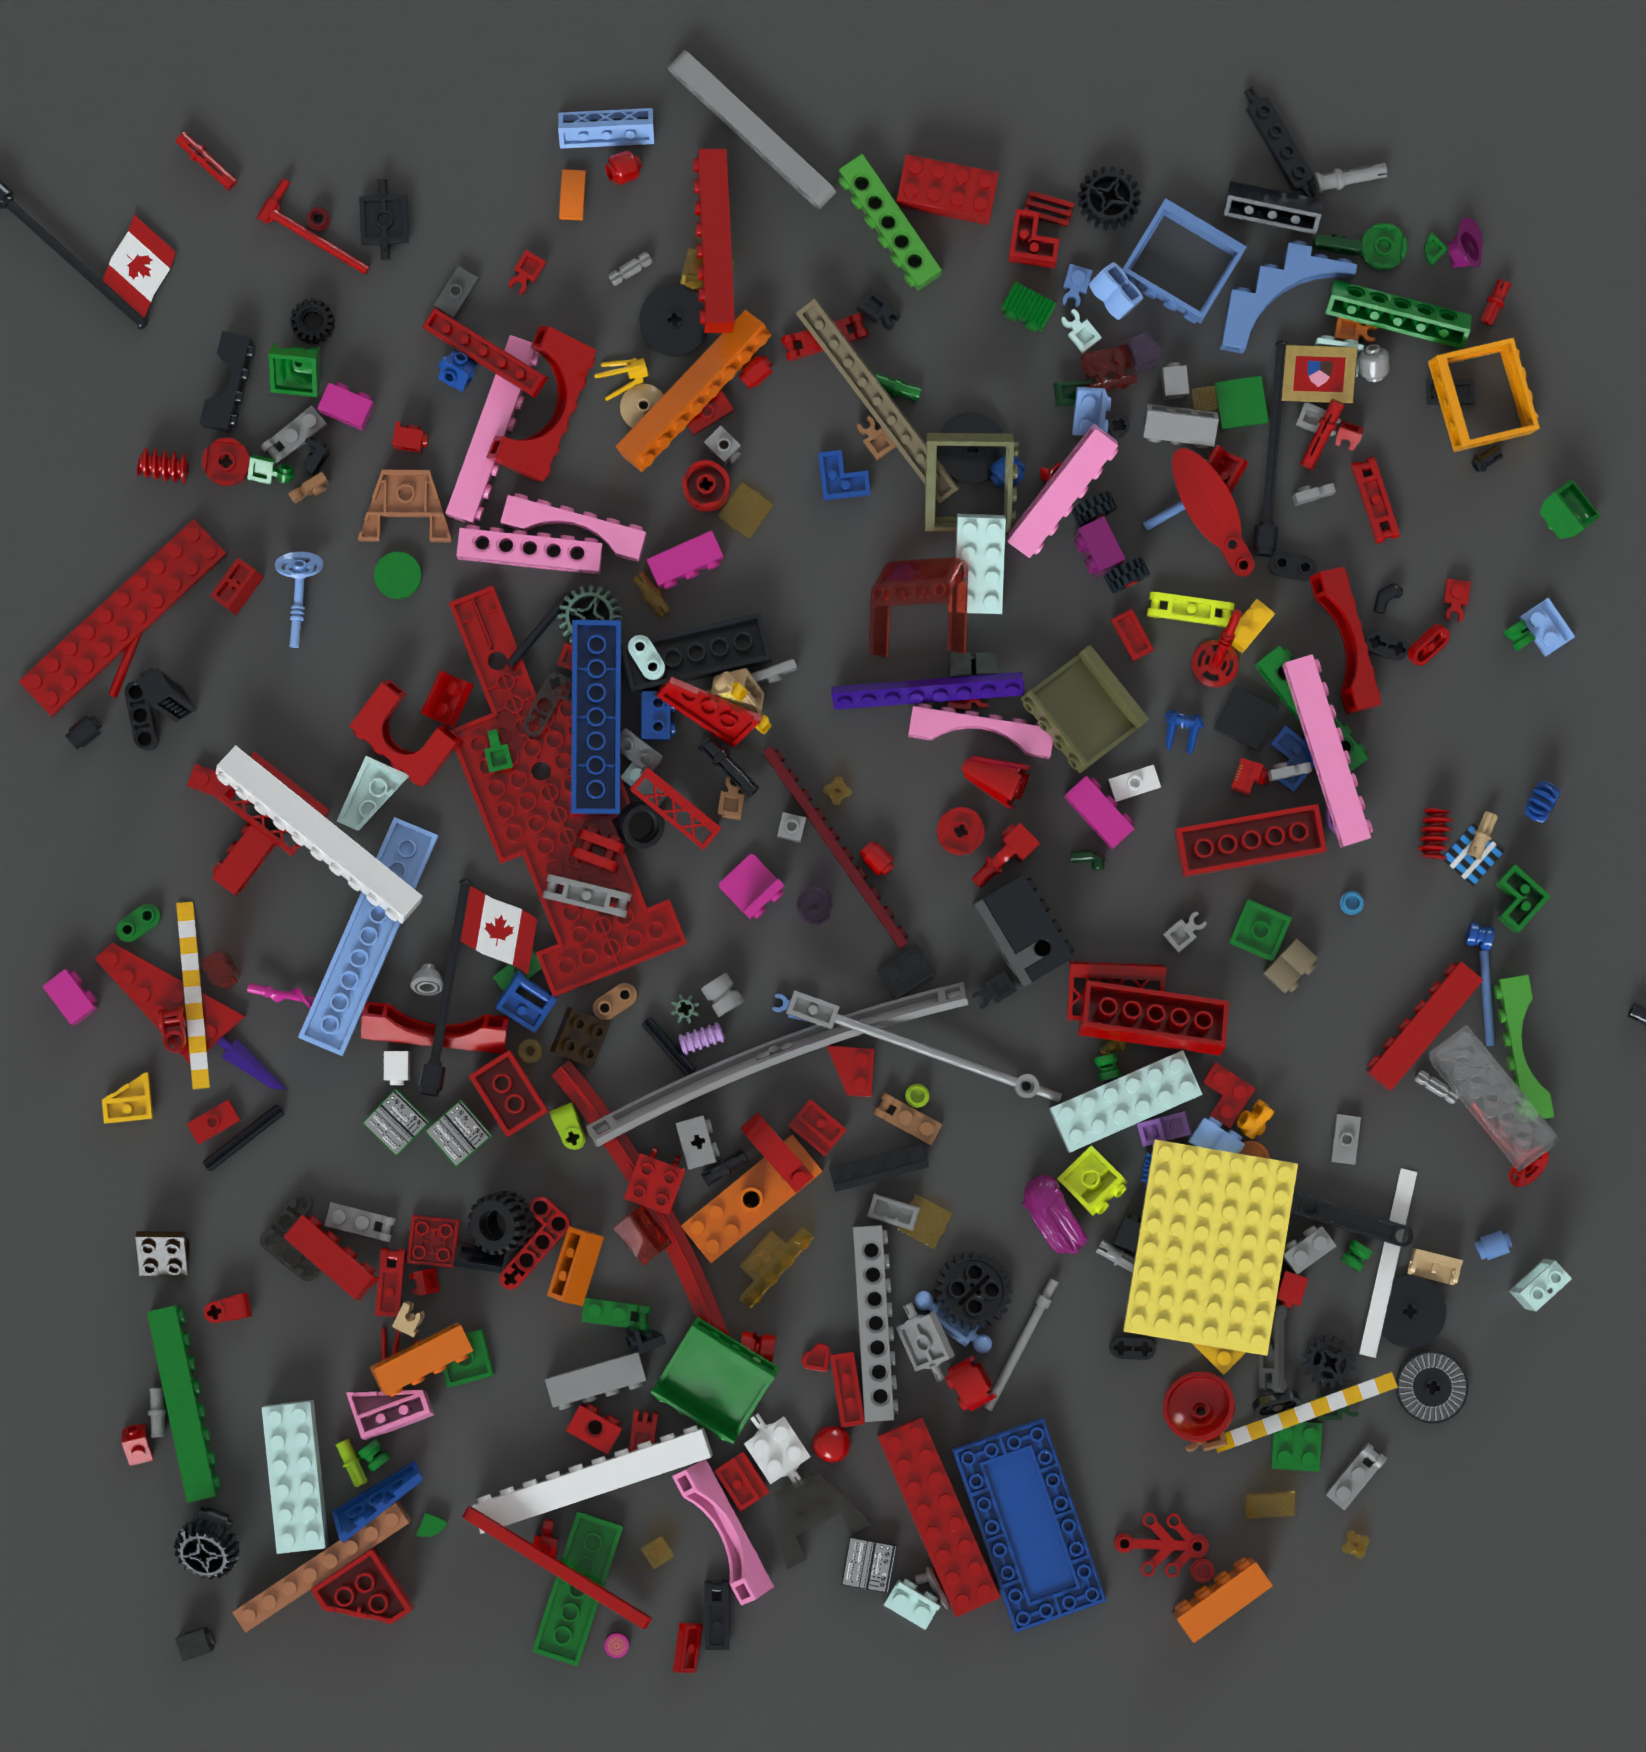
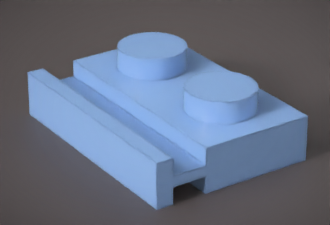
[1518,598,1575,657]

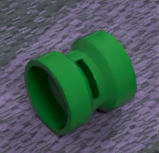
[1503,619,1536,652]
[1094,1053,1122,1081]
[1340,1239,1373,1272]
[358,1438,391,1472]

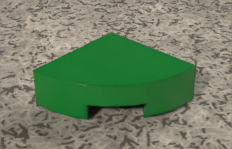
[1424,232,1448,267]
[416,1512,448,1537]

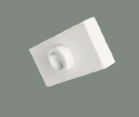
[1108,765,1161,802]

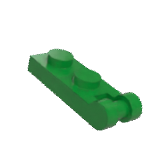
[581,1297,652,1331]

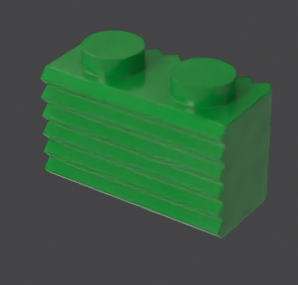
[1001,281,1057,333]

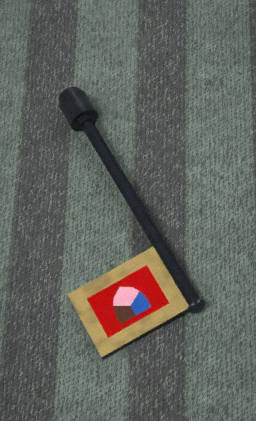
[1253,341,1358,557]

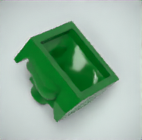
[268,343,321,397]
[1539,479,1601,539]

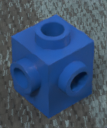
[438,350,479,392]

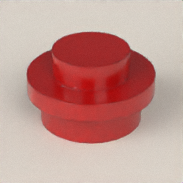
[1190,1558,1215,1583]

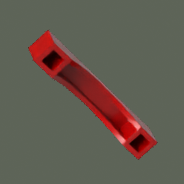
[1309,567,1382,715]
[361,1001,509,1054]

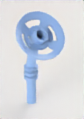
[275,552,323,648]

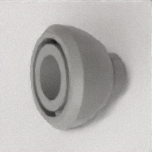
[410,964,444,995]

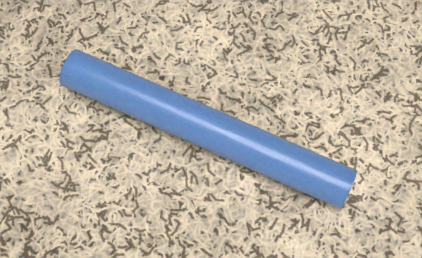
[1143,501,1185,531]

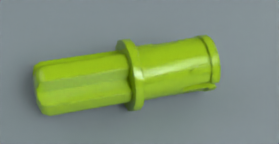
[335,1438,367,1487]

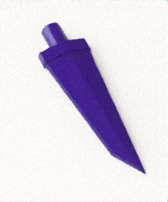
[217,1037,287,1090]

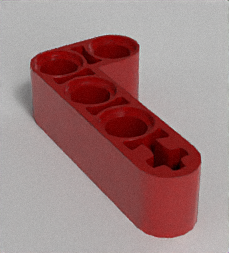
[499,1196,571,1290]

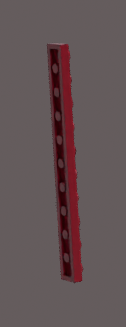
[763,746,909,949]

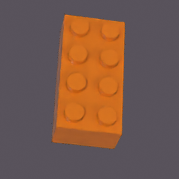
[1172,1556,1273,1643]

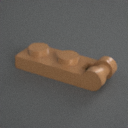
[872,1092,943,1145]

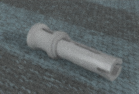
[1314,163,1387,194]

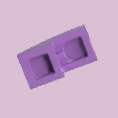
[1137,1111,1192,1147]

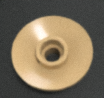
[620,384,664,428]

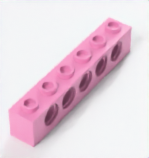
[456,525,603,575]

